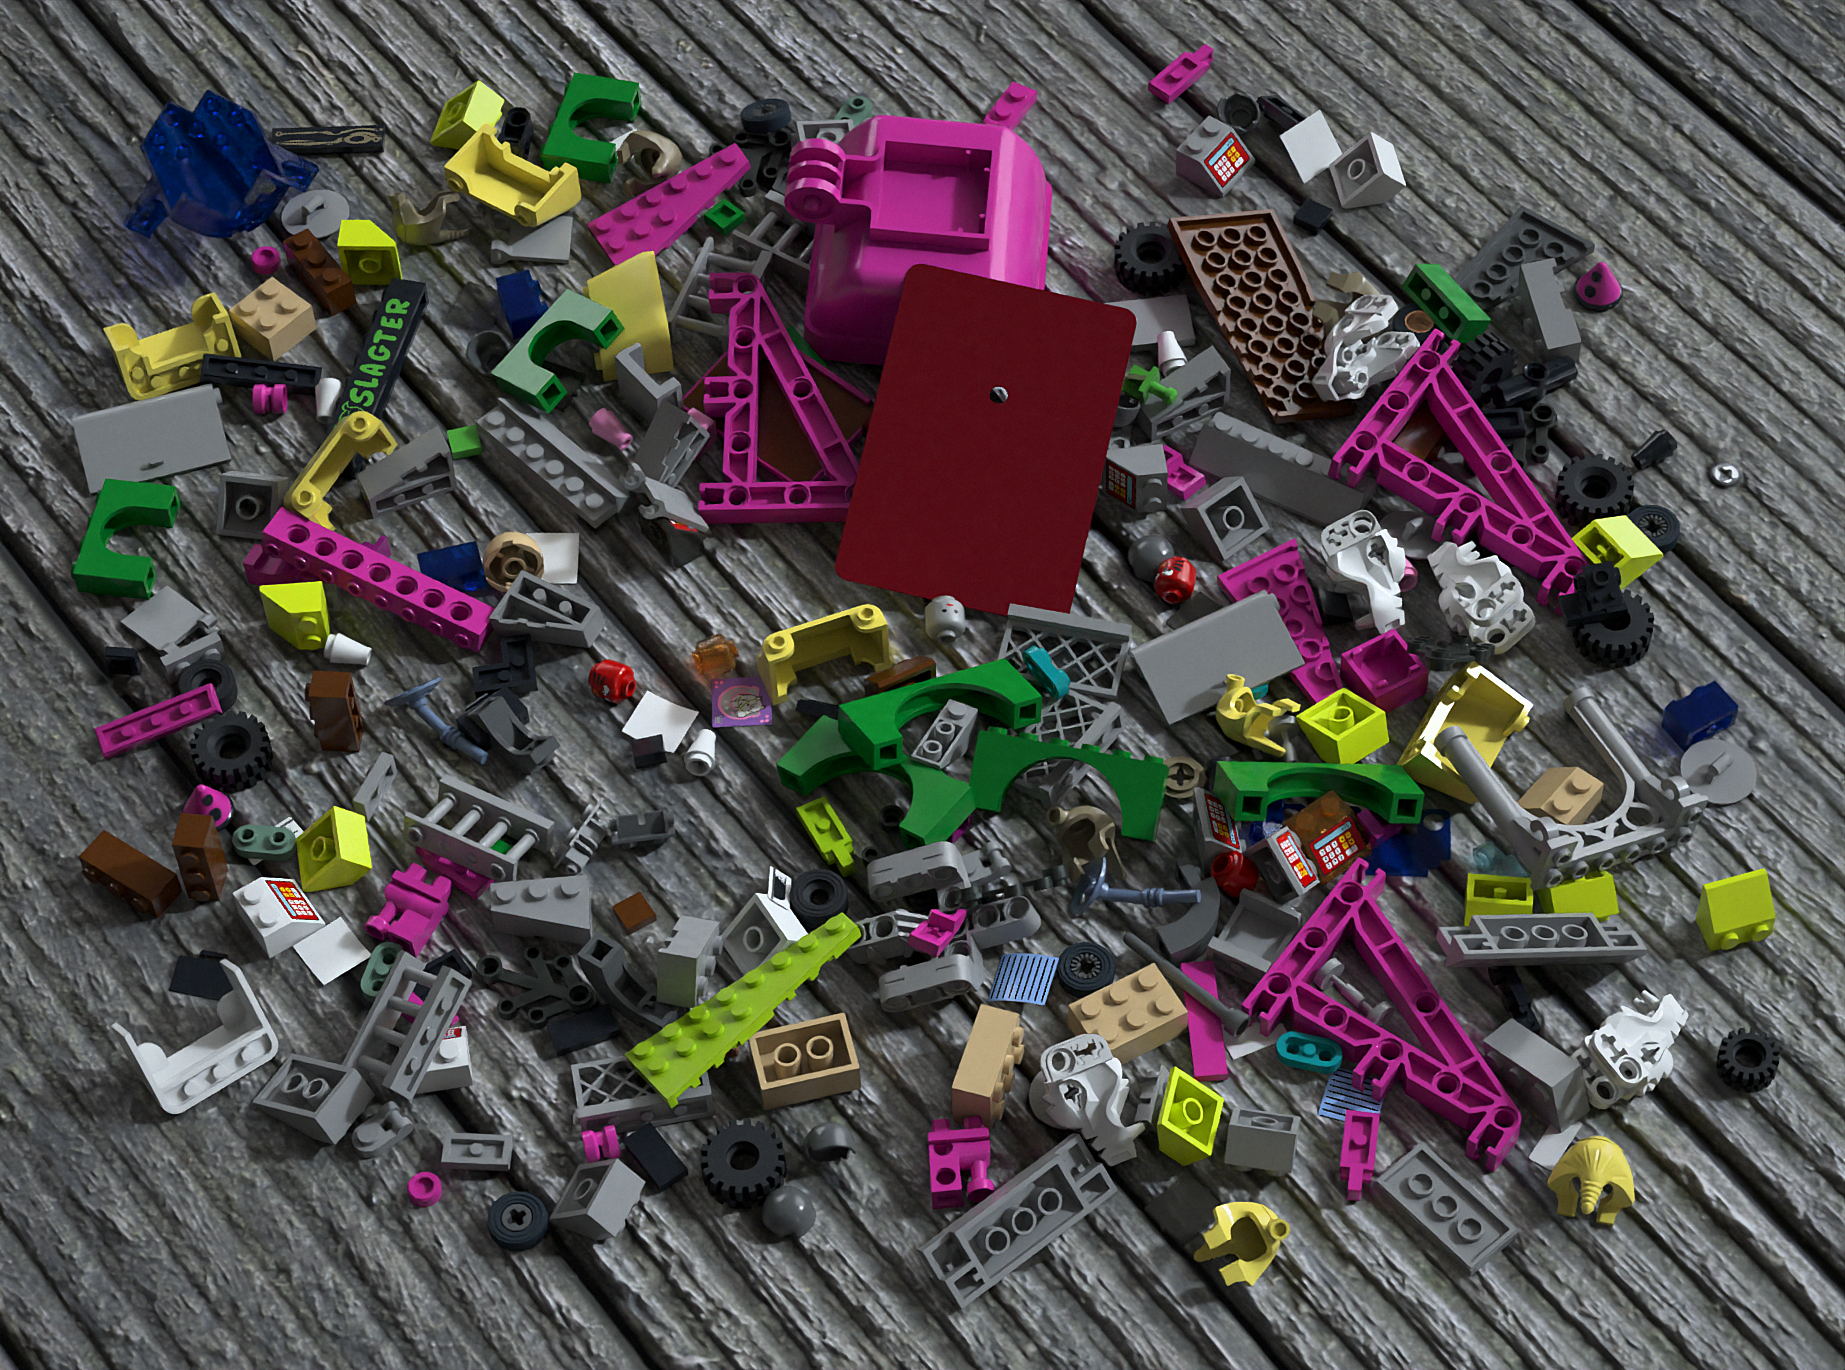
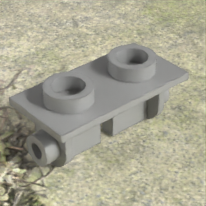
[1134,1065,1169,1136]

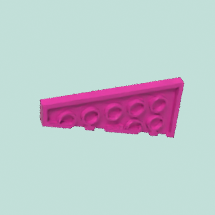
[587,143,751,266]
[1217,538,1343,706]

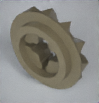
[1163,756,1206,802]

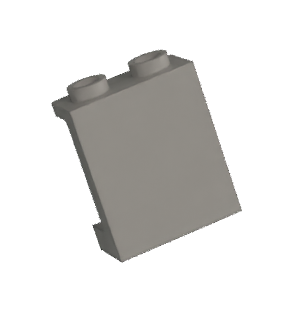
[615,343,684,425]
[1207,888,1301,985]

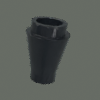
[1631,429,1677,470]

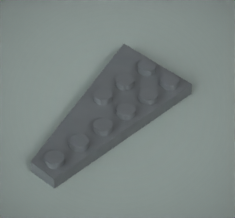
[1453,206,1595,312]

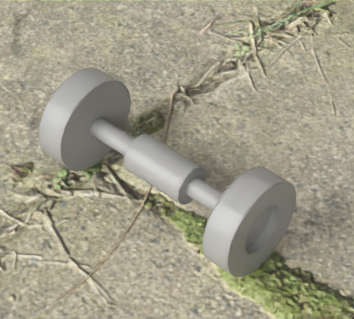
[1267,715,1300,763]
[1314,958,1394,1028]

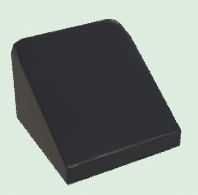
[1316,589,1353,626]
[631,734,667,769]

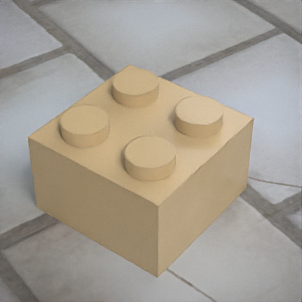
[229,277,317,362]

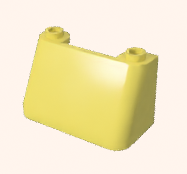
[444,123,581,227]
[582,251,674,381]
[103,292,241,400]
[283,411,398,531]
[756,604,890,706]
[1396,661,1533,804]

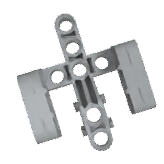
[846,841,1041,1012]

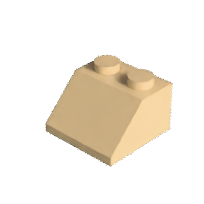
[1517,767,1604,825]

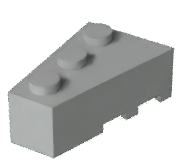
[1513,258,1582,364]
[1134,346,1231,442]
[626,399,710,504]
[357,426,458,519]
[489,570,606,648]
[490,875,593,947]
[657,915,724,1008]
[1482,1018,1590,1133]

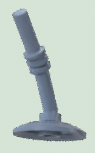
[383,676,490,764]
[1071,857,1201,916]

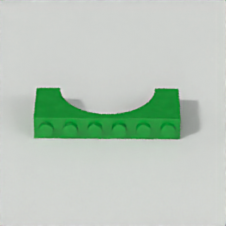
[838,658,1042,771]
[776,715,976,850]
[969,726,1170,843]
[1213,761,1424,824]

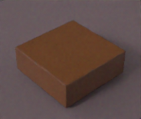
[612,892,657,935]

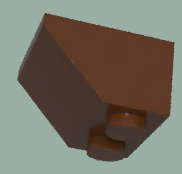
[864,655,937,698]

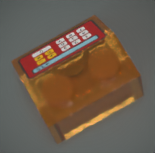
[1282,790,1372,886]

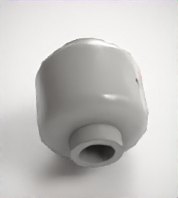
[924,596,966,644]

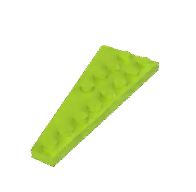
[624,912,862,1109]

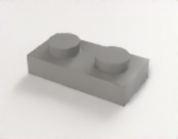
[160,631,226,684]
[352,752,397,822]
[441,1132,513,1171]

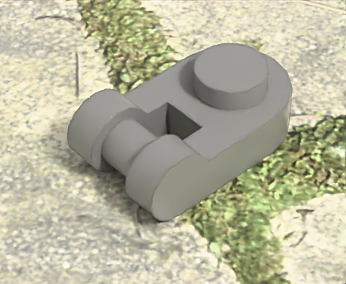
[962,841,1012,887]
[352,1101,414,1158]

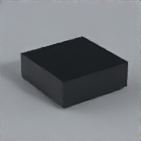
[1293,198,1333,234]
[104,646,142,675]

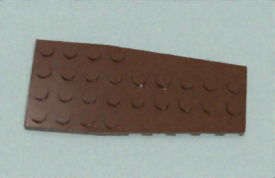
[1167,209,1357,424]

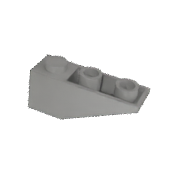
[911,699,978,770]

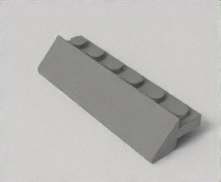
[476,398,641,528]
[1188,411,1378,536]
[1436,913,1648,968]
[917,1133,1118,1309]

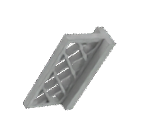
[998,603,1132,700]
[1012,689,1126,810]
[571,1056,715,1133]

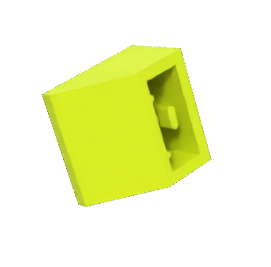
[1571,515,1664,590]
[1464,873,1533,926]

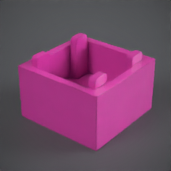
[1340,628,1429,714]

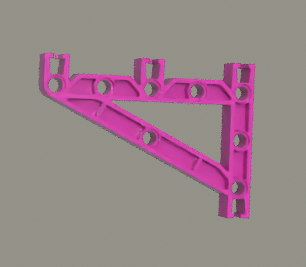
[698,272,859,524]
[1328,328,1589,617]
[1241,857,1521,1173]

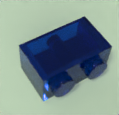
[495,269,548,340]
[417,541,487,593]
[1661,681,1739,753]

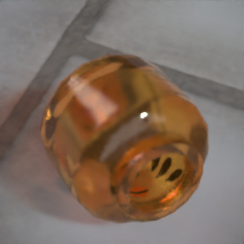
[691,633,740,678]

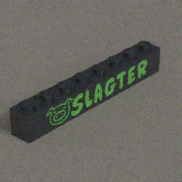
[316,277,429,480]

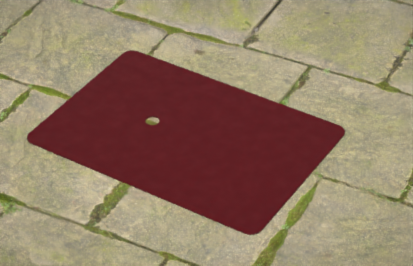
[835,264,1137,617]

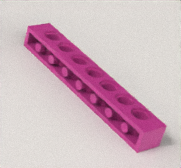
[262,507,495,653]

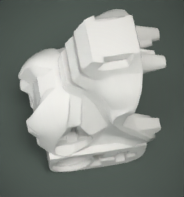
[1311,294,1420,402]
[1320,510,1406,636]
[1427,541,1536,654]
[1569,990,1688,1109]
[1039,1034,1145,1166]

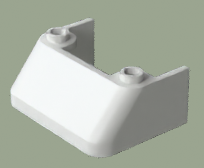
[111,959,278,1114]

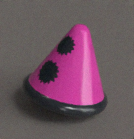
[1573,262,1623,311]
[181,784,235,832]

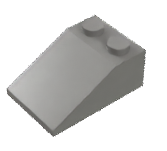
[252,1053,375,1144]

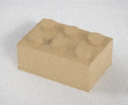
[1068,963,1188,1065]
[951,1004,1024,1131]
[748,1012,861,1110]

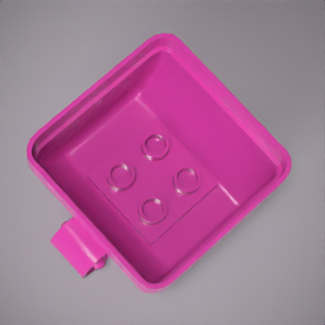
[784,115,1053,365]

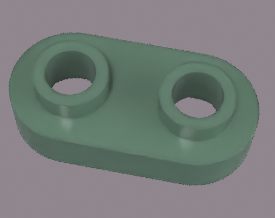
[833,96,872,127]
[232,824,297,861]
[360,942,403,1003]

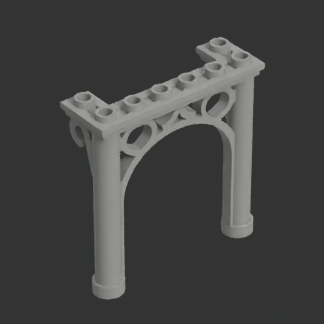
[1434,687,1709,891]

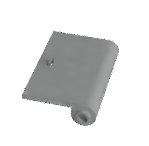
[71,383,232,496]
[1129,590,1305,727]

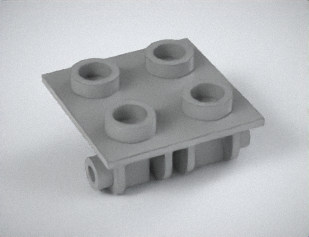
[553,797,608,875]

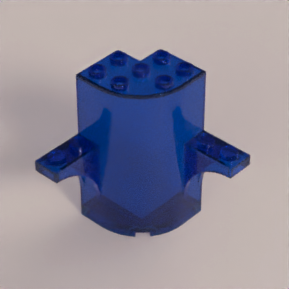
[123,90,320,239]

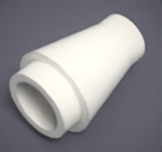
[1157,331,1188,377]
[315,378,344,424]
[324,633,372,666]
[684,729,716,776]

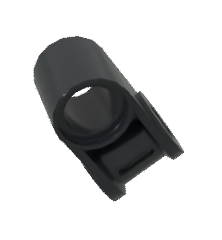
[497,107,534,161]

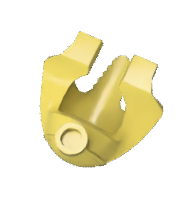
[1216,674,1301,758]
[1547,1136,1635,1227]
[1194,1202,1290,1287]

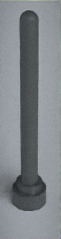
[1123,933,1251,1038]

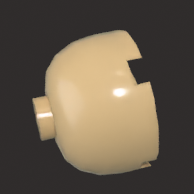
[483,531,544,593]

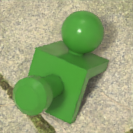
[1121,364,1178,406]

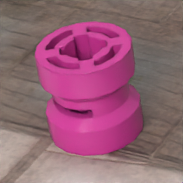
[253,384,287,414]
[581,1125,621,1163]

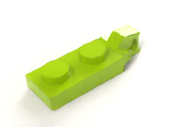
[796,796,855,877]

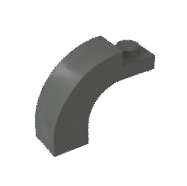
[467,696,560,775]
[1156,856,1220,968]
[577,932,685,1031]

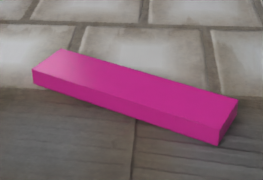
[94,683,223,759]
[1180,961,1228,1082]

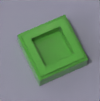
[447,425,482,460]

